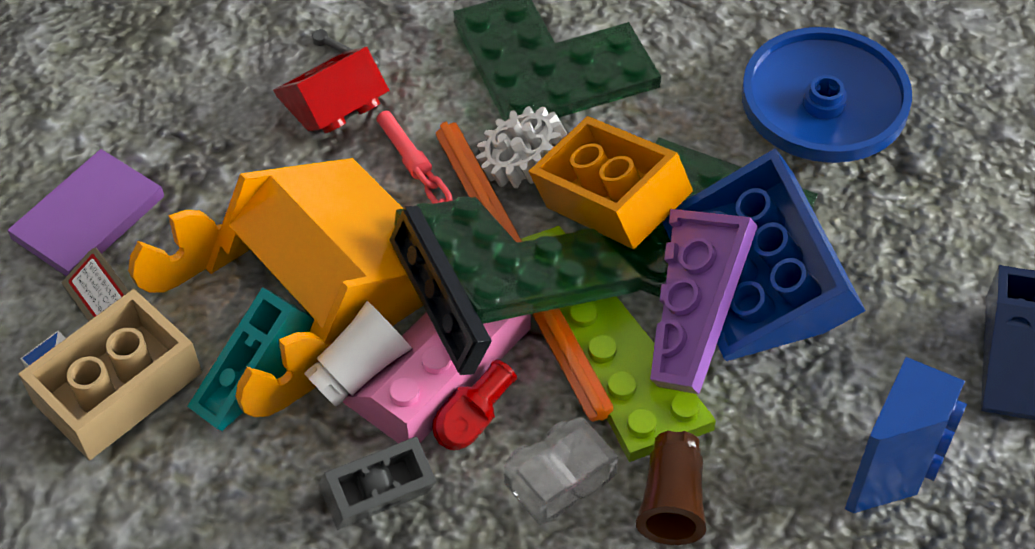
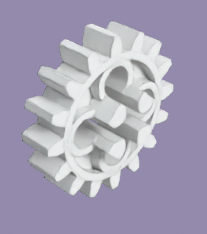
[476,106,567,188]

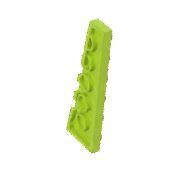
[521,226,716,462]

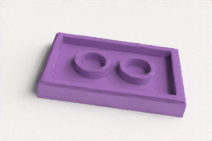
[7,149,164,276]

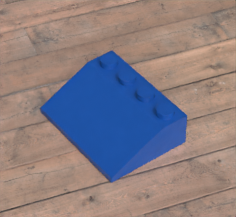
[662,148,866,361]

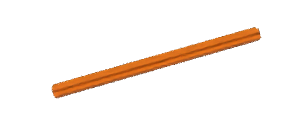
[436,122,613,422]

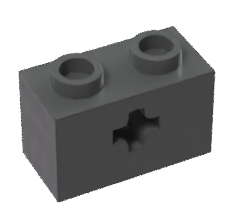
[319,436,436,530]

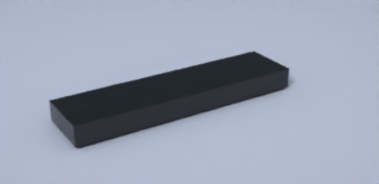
[389,206,492,375]

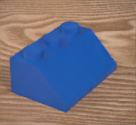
[845,357,967,513]

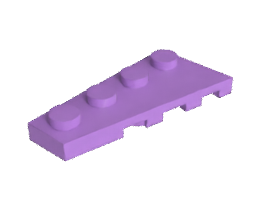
[650,209,758,394]

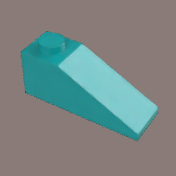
[187,287,314,431]

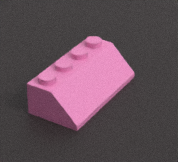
[343,274,531,443]

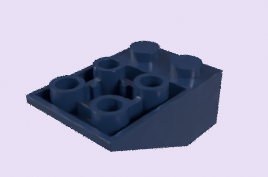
[981,265,1035,420]

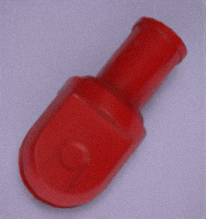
[432,359,517,450]

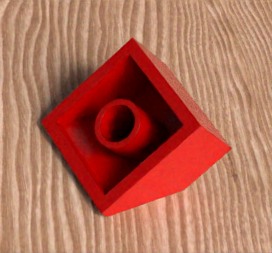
[273,46,390,134]

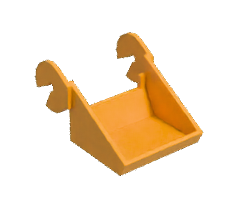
[128,158,459,418]

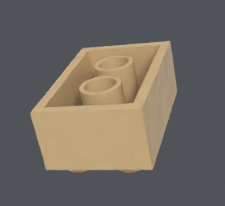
[18,289,202,461]

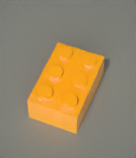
[528,116,693,250]

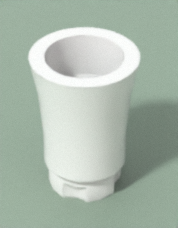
[304,301,413,407]

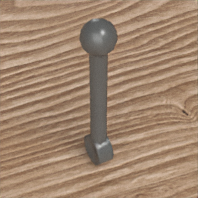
[312,29,380,68]

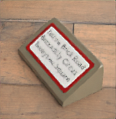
[61,247,129,322]

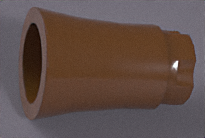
[636,430,706,545]

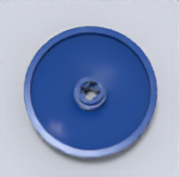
[741,27,912,163]

